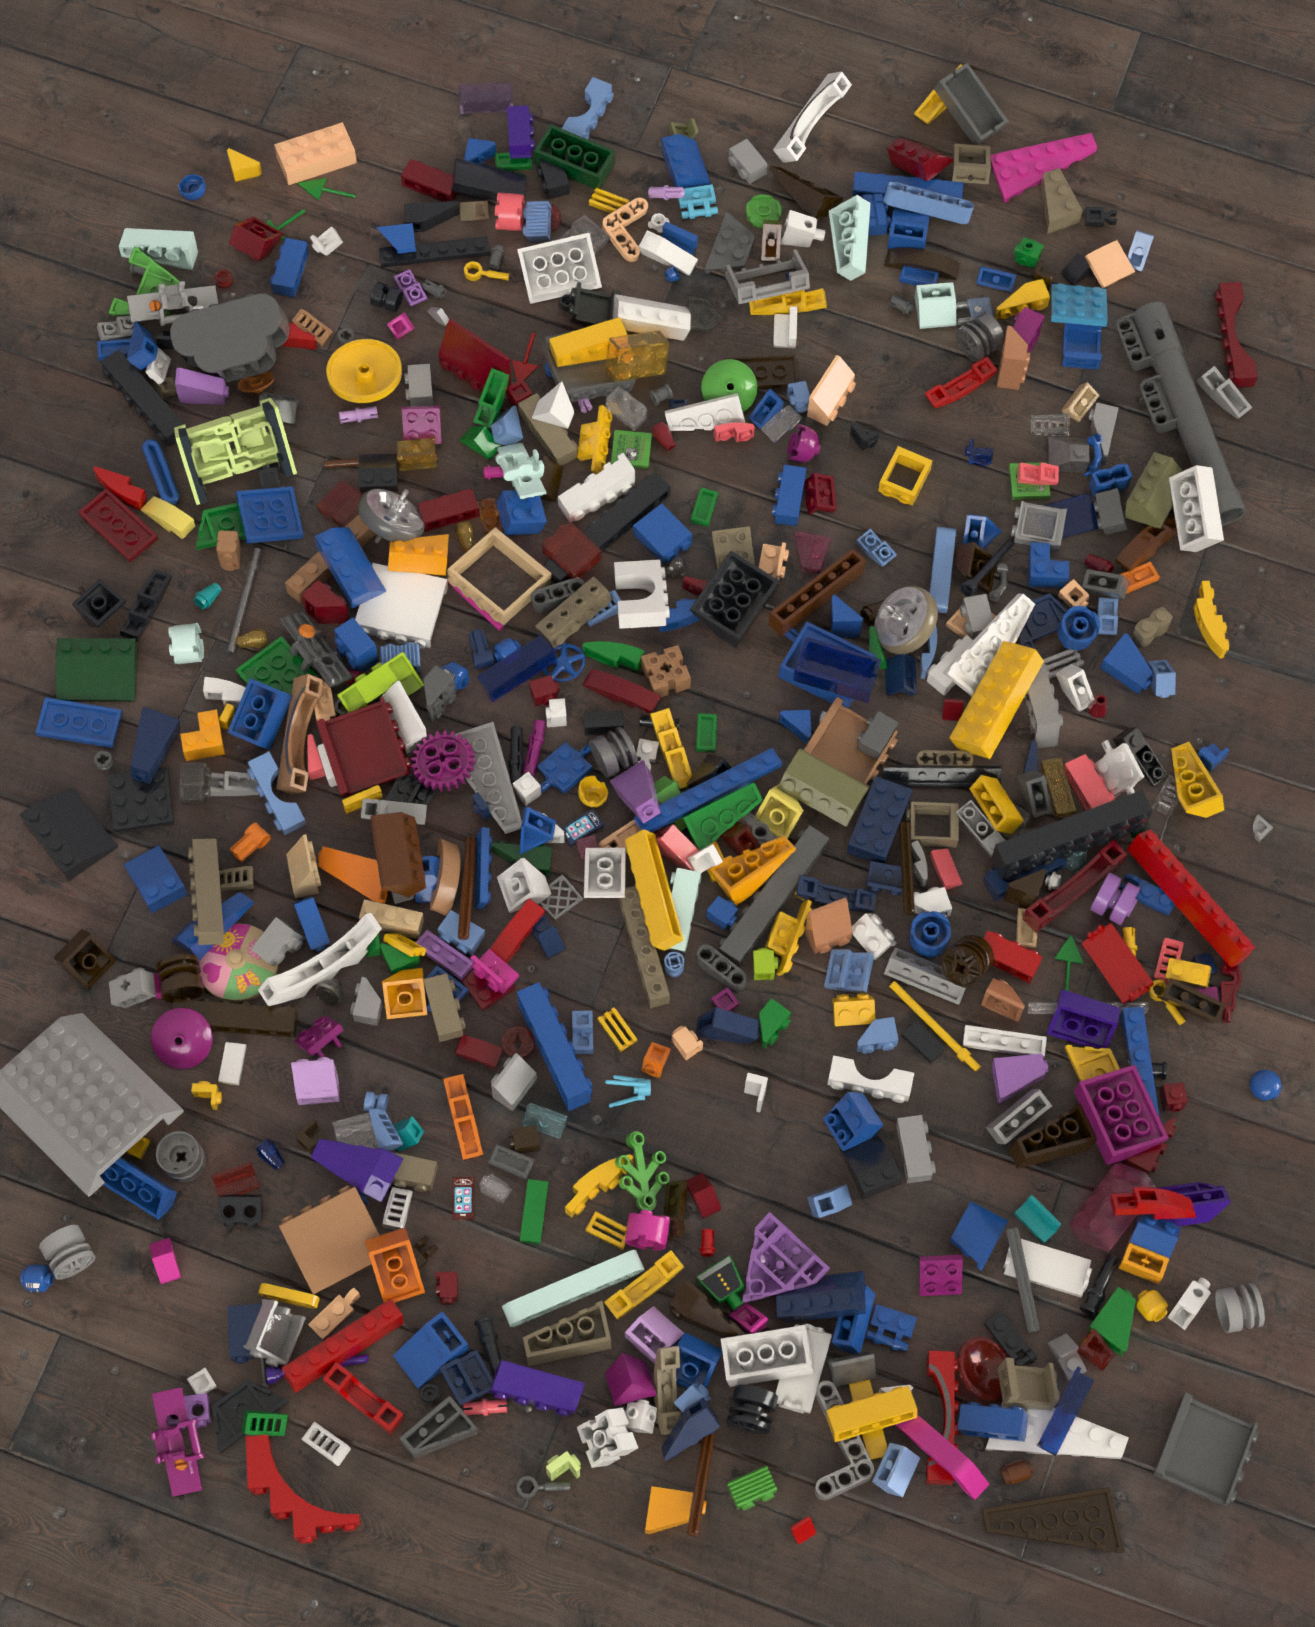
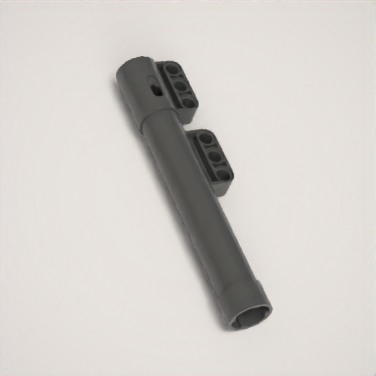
[1116,302,1247,526]

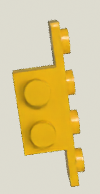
[577,405,612,475]
[765,900,812,976]

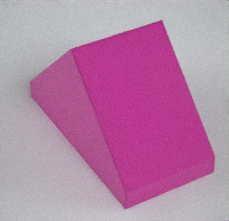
[150,1238,181,1284]
[729,1303,768,1335]

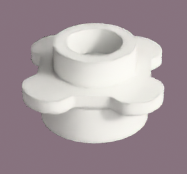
[648,213,669,233]

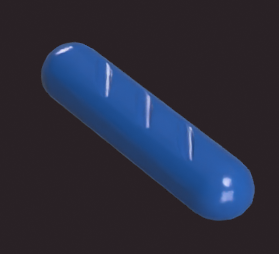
[142,439,180,505]

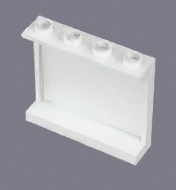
[355,563,448,648]

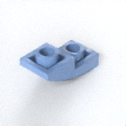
[855,528,897,567]

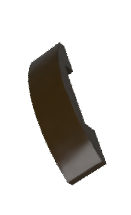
[884,248,960,280]

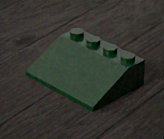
[56,638,139,702]

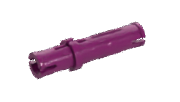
[522,719,546,778]

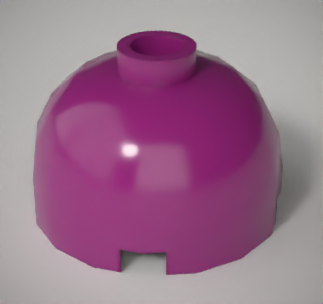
[787,424,821,463]

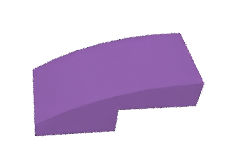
[393,269,427,307]

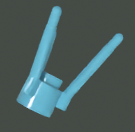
[605,1075,651,1107]

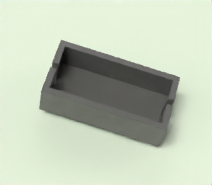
[934,63,1009,145]

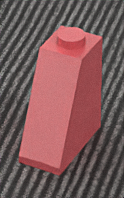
[655,825,699,871]

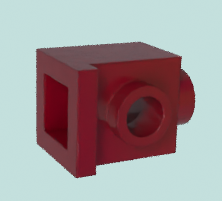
[435,1272,458,1305]

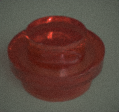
[215,270,233,288]

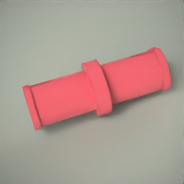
[463,1399,508,1416]

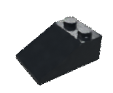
[837,1132,902,1200]

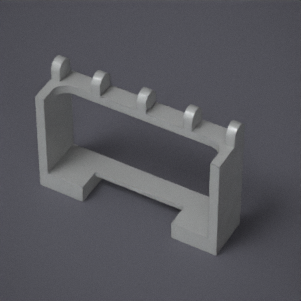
[725,249,810,304]

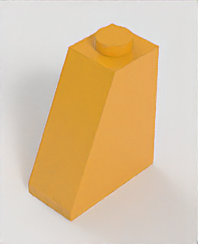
[645,1486,707,1534]

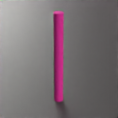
[447,579,504,631]

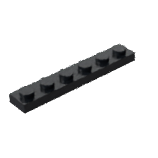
[379,236,490,268]
[882,765,1002,787]

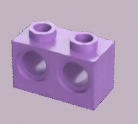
[167,1393,212,1430]

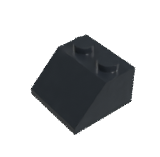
[358,454,398,492]

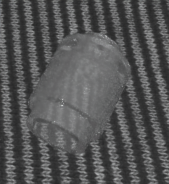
[479,1174,512,1203]

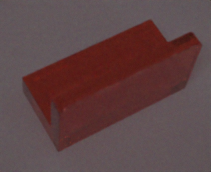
[211,1162,260,1197]

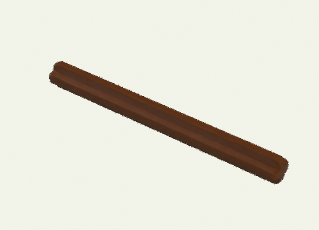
[458,836,477,940]
[687,1432,715,1537]

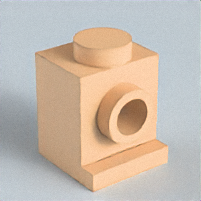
[1058,579,1089,608]
[672,1026,703,1060]

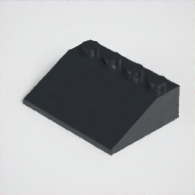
[690,551,779,648]
[20,788,118,881]

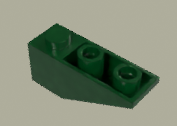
[492,841,552,877]

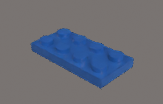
[35,697,123,748]

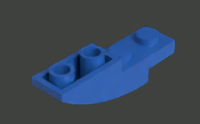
[639,599,700,633]

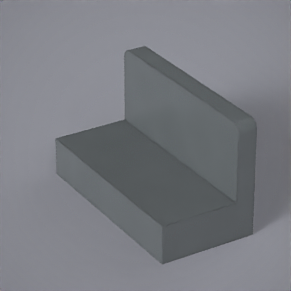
[258,392,300,424]

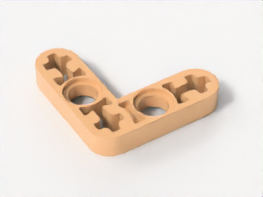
[602,198,648,262]

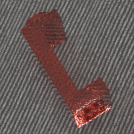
[542,522,602,579]

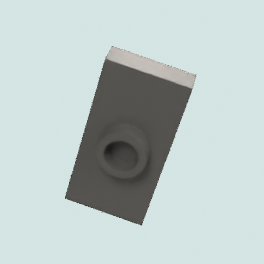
[488,1144,535,1180]

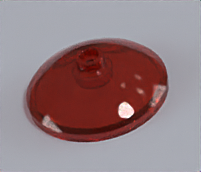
[957,1337,1008,1400]

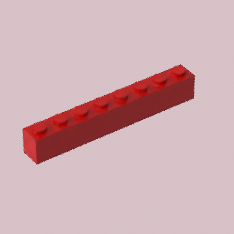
[1127,829,1255,968]

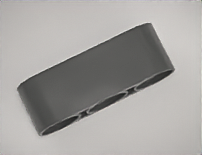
[531,578,585,613]
[696,945,746,993]

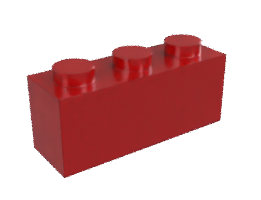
[984,931,1043,984]

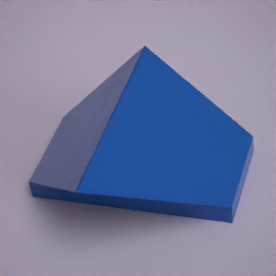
[376,223,416,253]
[962,514,1002,549]
[519,807,556,855]

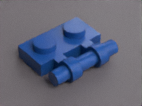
[866,1304,917,1352]

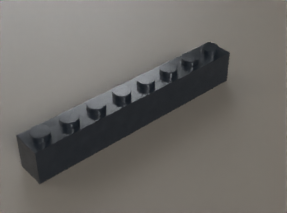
[544,472,671,584]

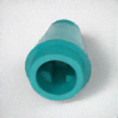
[193,583,222,610]

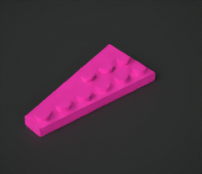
[990,133,1097,203]

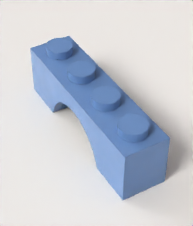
[562,77,614,139]
[247,752,306,835]

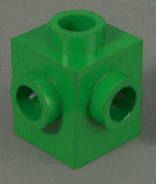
[1013,237,1044,269]

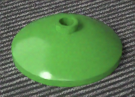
[701,359,757,412]

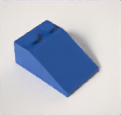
[123,845,187,914]

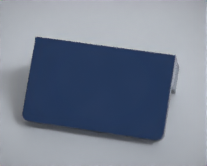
[885,654,917,696]

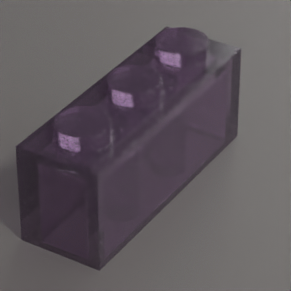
[458,82,513,114]

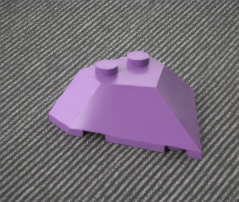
[742,1212,830,1303]

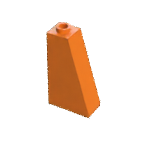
[317,846,388,904]

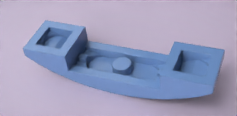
[920,626,937,679]

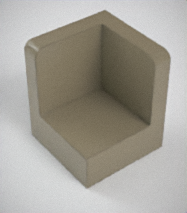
[459,201,489,221]

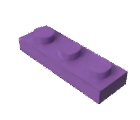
[416,930,472,981]

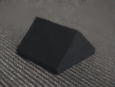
[72,579,127,628]

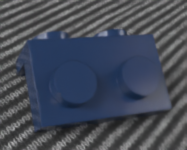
[866,861,903,896]

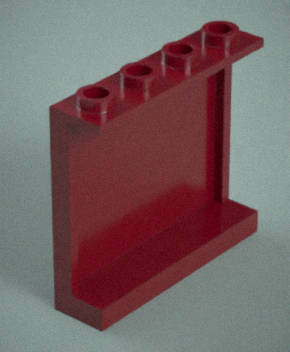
[316,697,412,798]

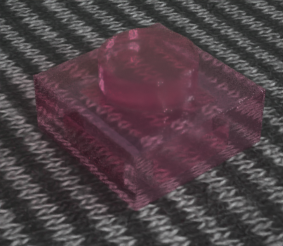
[576,835,599,859]

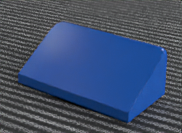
[976,266,1017,293]

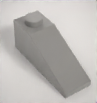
[1088,403,1119,464]

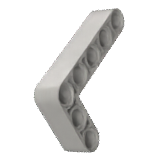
[814,1381,874,1501]

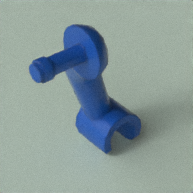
[1083,434,1102,477]

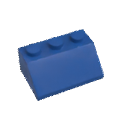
[661,134,711,189]
[227,678,292,750]

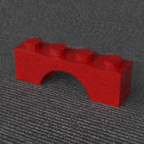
[323,1362,405,1436]

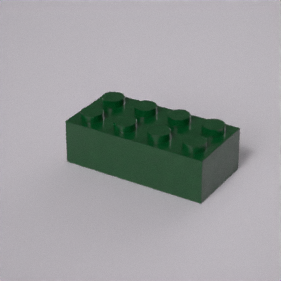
[534,124,615,189]

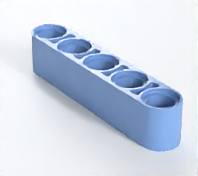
[883,182,974,224]
[929,526,956,614]

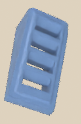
[587,590,621,627]
[369,1109,403,1150]

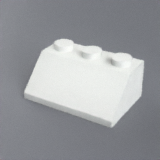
[379,681,427,754]

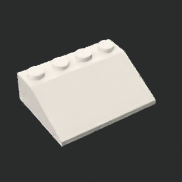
[518,233,602,304]

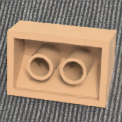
[807,355,856,426]

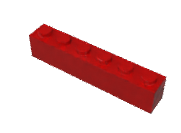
[282,1299,404,1393]

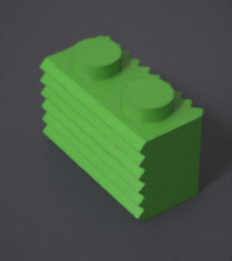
[726,1465,777,1511]

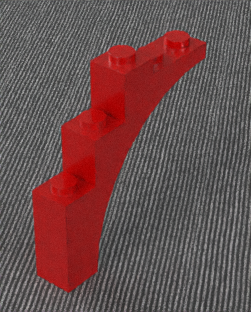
[246,1434,361,1544]

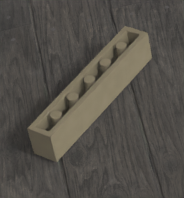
[188,839,224,945]

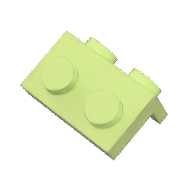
[546,1451,581,1481]

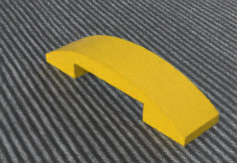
[604,1250,684,1319]

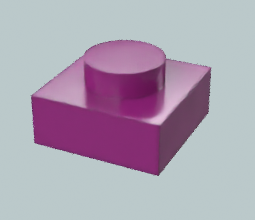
[711,987,739,1011]

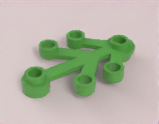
[615,1131,669,1211]

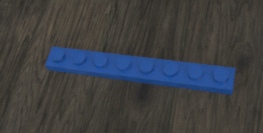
[634,748,782,832]

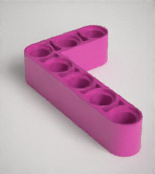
[895,1414,989,1500]

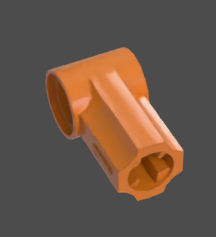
[230,823,271,862]

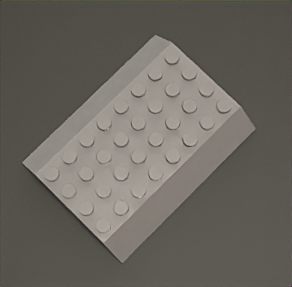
[0,1013,184,1197]

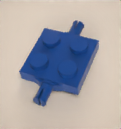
[537,742,593,794]

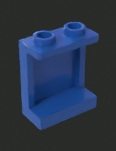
[1062,323,1102,370]

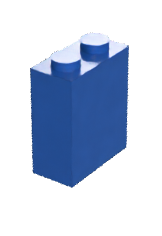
[633,504,692,565]

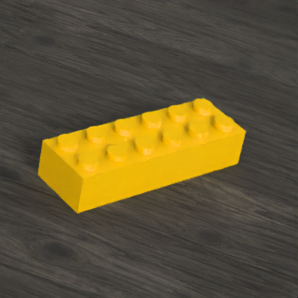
[949,640,1044,759]

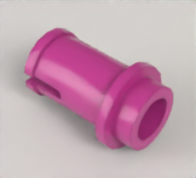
[483,465,504,480]

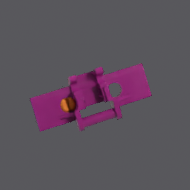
[150,1387,205,1497]

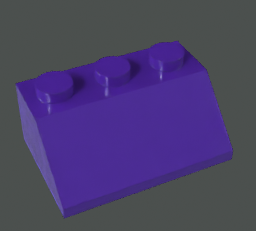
[1046,989,1120,1049]

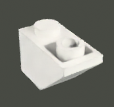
[914,887,952,917]

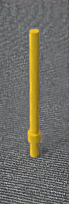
[889,981,981,1072]

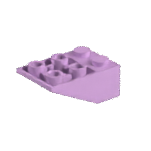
[291,1057,340,1105]

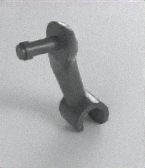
[989,563,1008,602]

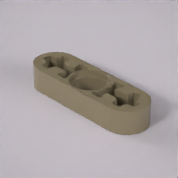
[916,750,973,766]

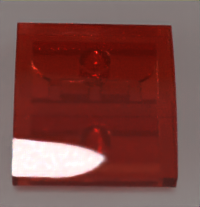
[316,481,363,527]

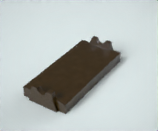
[725,355,799,390]

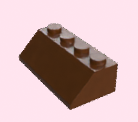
[370,812,426,898]

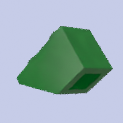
[758,998,791,1049]

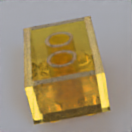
[605,331,669,382]

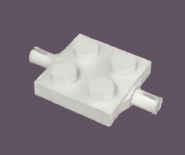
[1095,740,1144,798]

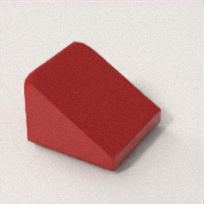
[790,1516,816,1544]

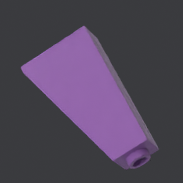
[610,760,660,823]

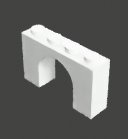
[614,560,670,629]

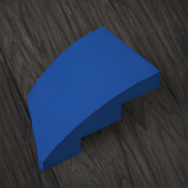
[950,1201,1008,1271]

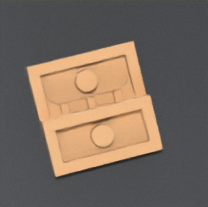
[1085,240,1135,288]

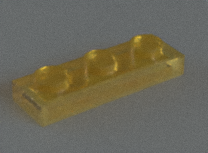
[1041,757,1076,817]

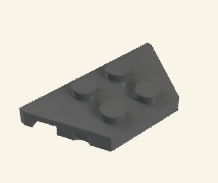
[704,212,756,274]

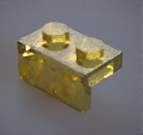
[397,438,437,471]

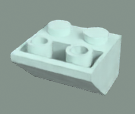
[914,282,956,329]

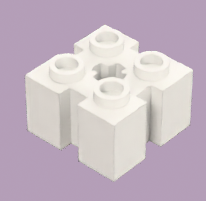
[577,1408,638,1468]

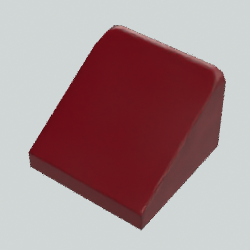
[942,698,964,721]

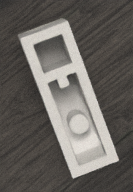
[639,230,698,276]

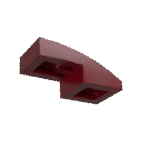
[454,1035,503,1068]

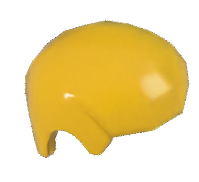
[578,776,608,807]

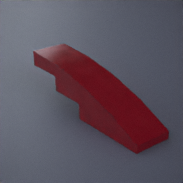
[583,669,661,714]

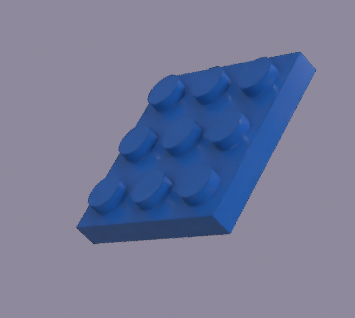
[236,486,304,544]

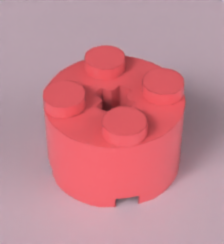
[495,193,524,231]

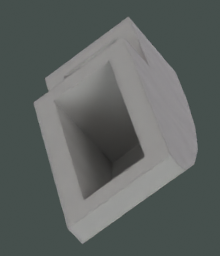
[1196,366,1252,419]

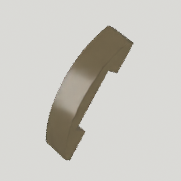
[654,1346,682,1435]

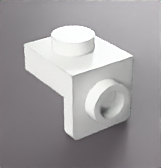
[310,227,343,256]

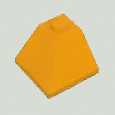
[382,968,427,1019]

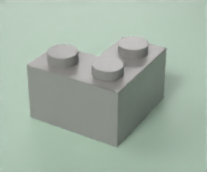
[251,917,305,967]

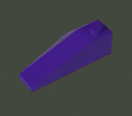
[311,1138,404,1202]

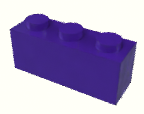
[507,105,535,159]

